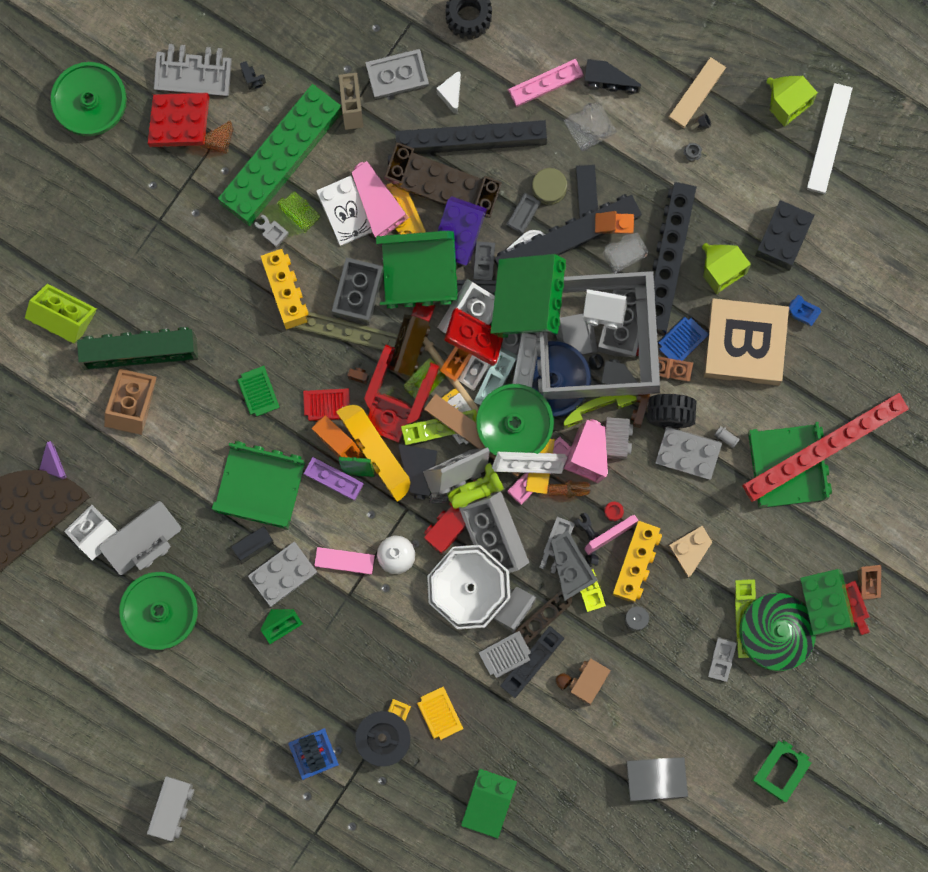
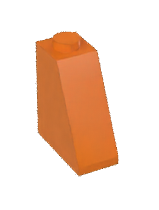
[312,415,366,459]

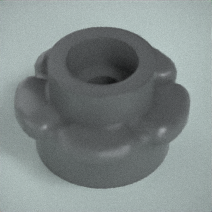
[684,143,702,161]

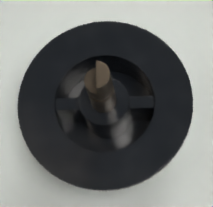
[355,711,411,767]

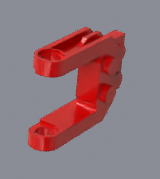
[364,344,440,443]

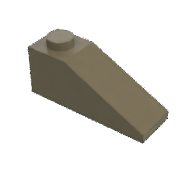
[339,73,364,130]

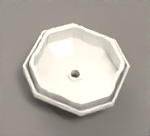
[427,545,511,629]

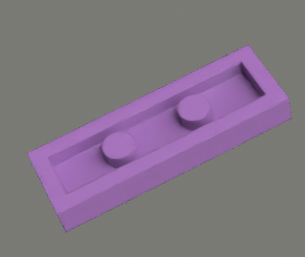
[304,457,364,501]

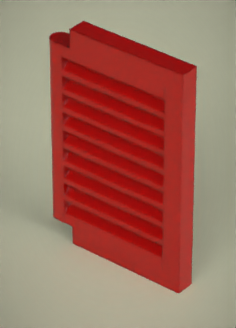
[303,389,350,421]

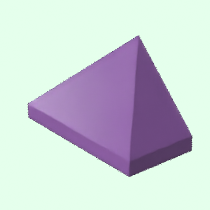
[39,441,67,479]

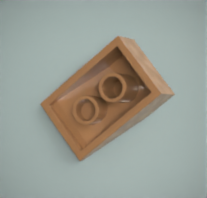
[104,369,157,435]

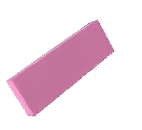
[584,515,638,555]
[315,547,375,575]

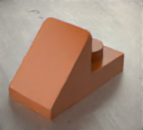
[595,211,634,234]

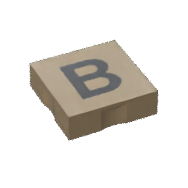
[704,299,789,386]

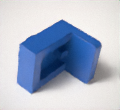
[789,295,822,326]

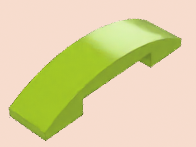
[563,395,637,429]
[401,409,477,445]
[735,579,756,658]

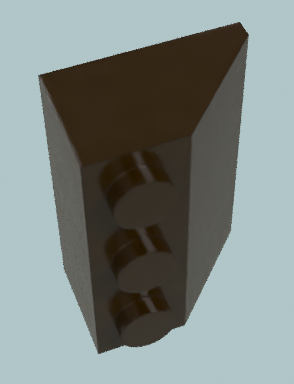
[388,314,430,377]

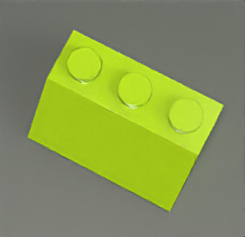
[25,284,97,344]

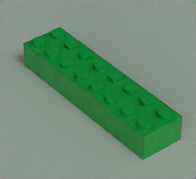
[218,84,343,227]

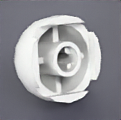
[377,536,415,575]

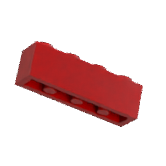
[424,480,476,555]

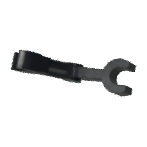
[573,512,599,567]

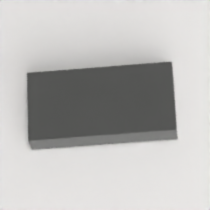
[506,193,541,235]

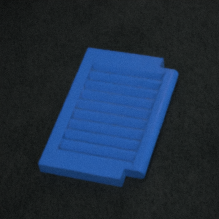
[658,317,709,361]

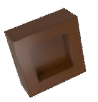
[347,367,369,385]

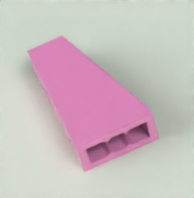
[352,161,409,237]

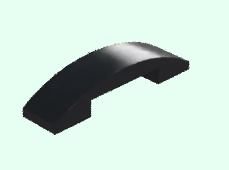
[500,626,565,698]

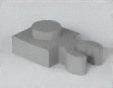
[254,215,289,248]

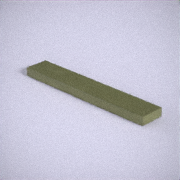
[292,312,398,351]

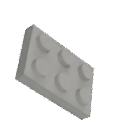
[365,49,429,99]
[656,426,722,480]
[248,542,318,607]

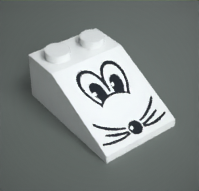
[316,176,373,246]

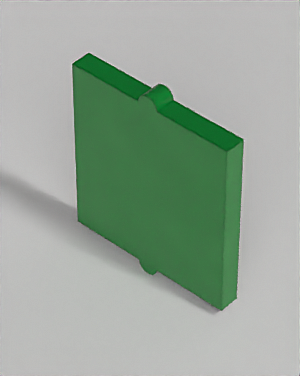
[339,457,375,477]

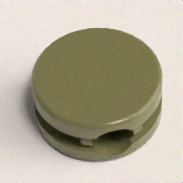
[532,168,567,205]

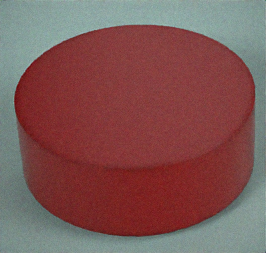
[604,502,624,522]

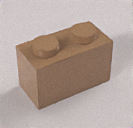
[569,659,611,705]

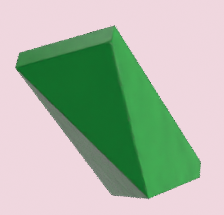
[260,609,303,644]

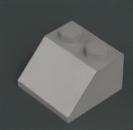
[494,586,536,633]

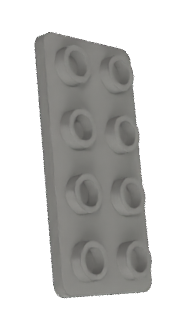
[99,501,181,575]

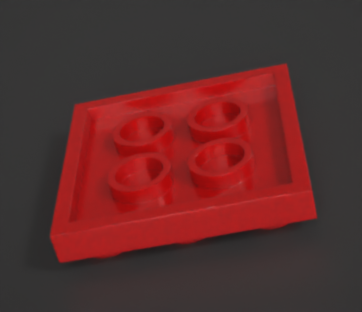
[148,93,209,147]

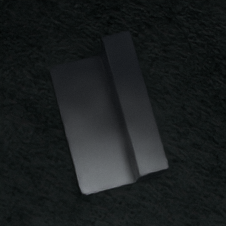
[232,526,274,564]

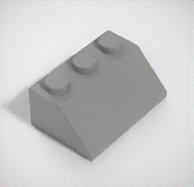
[423,447,489,495]
[147,776,194,842]

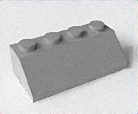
[597,289,638,357]
[459,491,529,573]

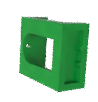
[751,740,812,803]

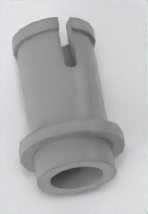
[714,426,739,449]

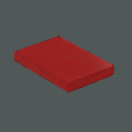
[444,308,503,366]

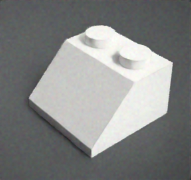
[583,289,626,329]
[64,505,118,560]

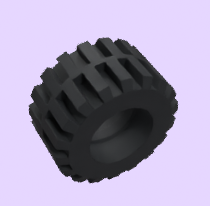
[445,0,492,39]
[647,394,697,428]

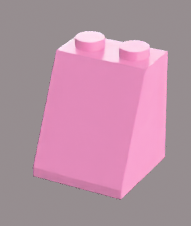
[564,419,608,483]

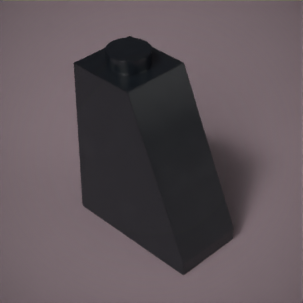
[399,444,438,501]

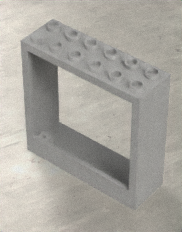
[536,271,660,400]

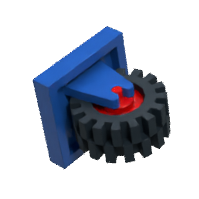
[288,728,339,780]

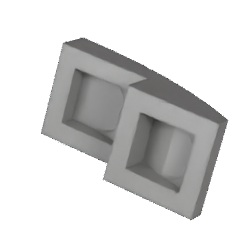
[708,637,737,682]

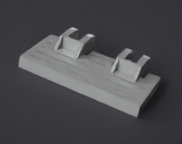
[154,44,232,96]

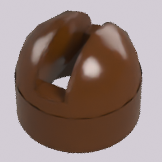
[556,673,573,691]

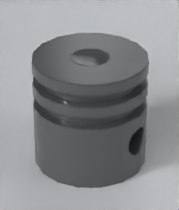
[625,606,649,632]

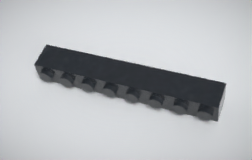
[395,120,547,154]
[494,194,642,267]

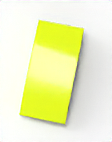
[580,569,606,612]

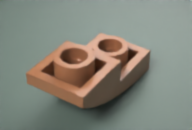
[658,357,693,381]

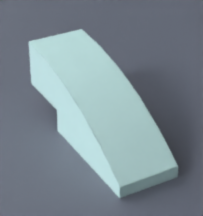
[474,348,517,405]

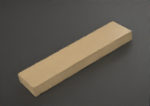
[669,57,726,128]

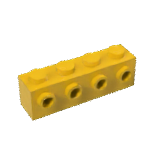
[261,249,309,329]
[612,521,662,603]

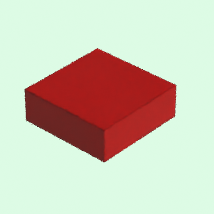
[411,303,436,322]

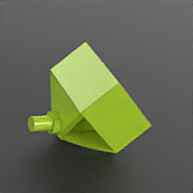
[767,76,818,127]
[702,243,751,294]

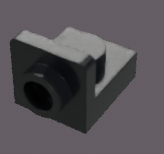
[240,61,266,89]

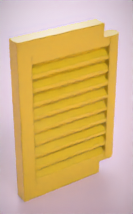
[417,687,463,740]

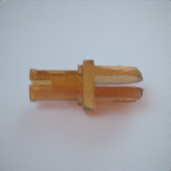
[548,480,591,499]

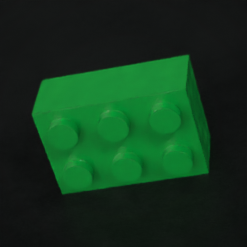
[800,569,855,636]

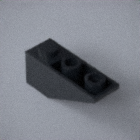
[584,59,641,94]

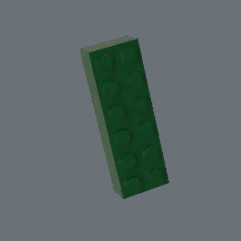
[77,327,198,370]

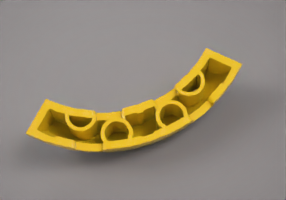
[336,405,411,502]

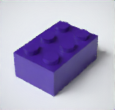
[438,196,487,266]

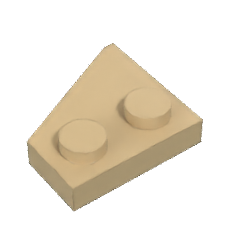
[669,526,712,578]

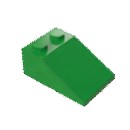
[461,769,517,838]

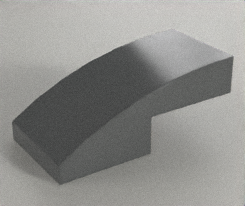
[473,241,495,280]

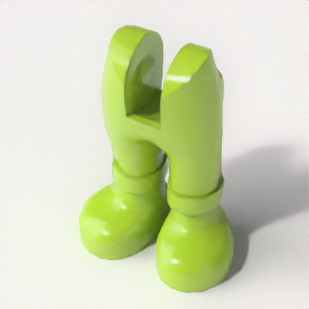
[447,463,504,509]

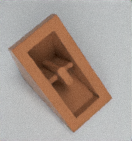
[857,565,881,600]

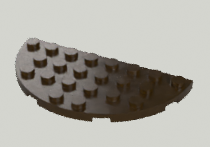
[0,470,90,573]

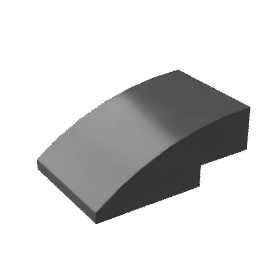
[626,757,688,801]

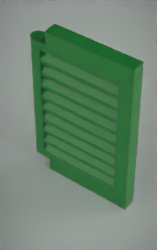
[237,366,280,417]

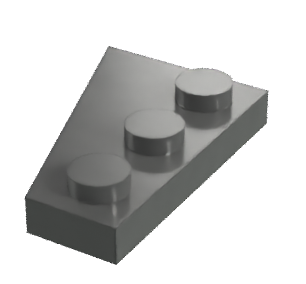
[551,531,598,601]

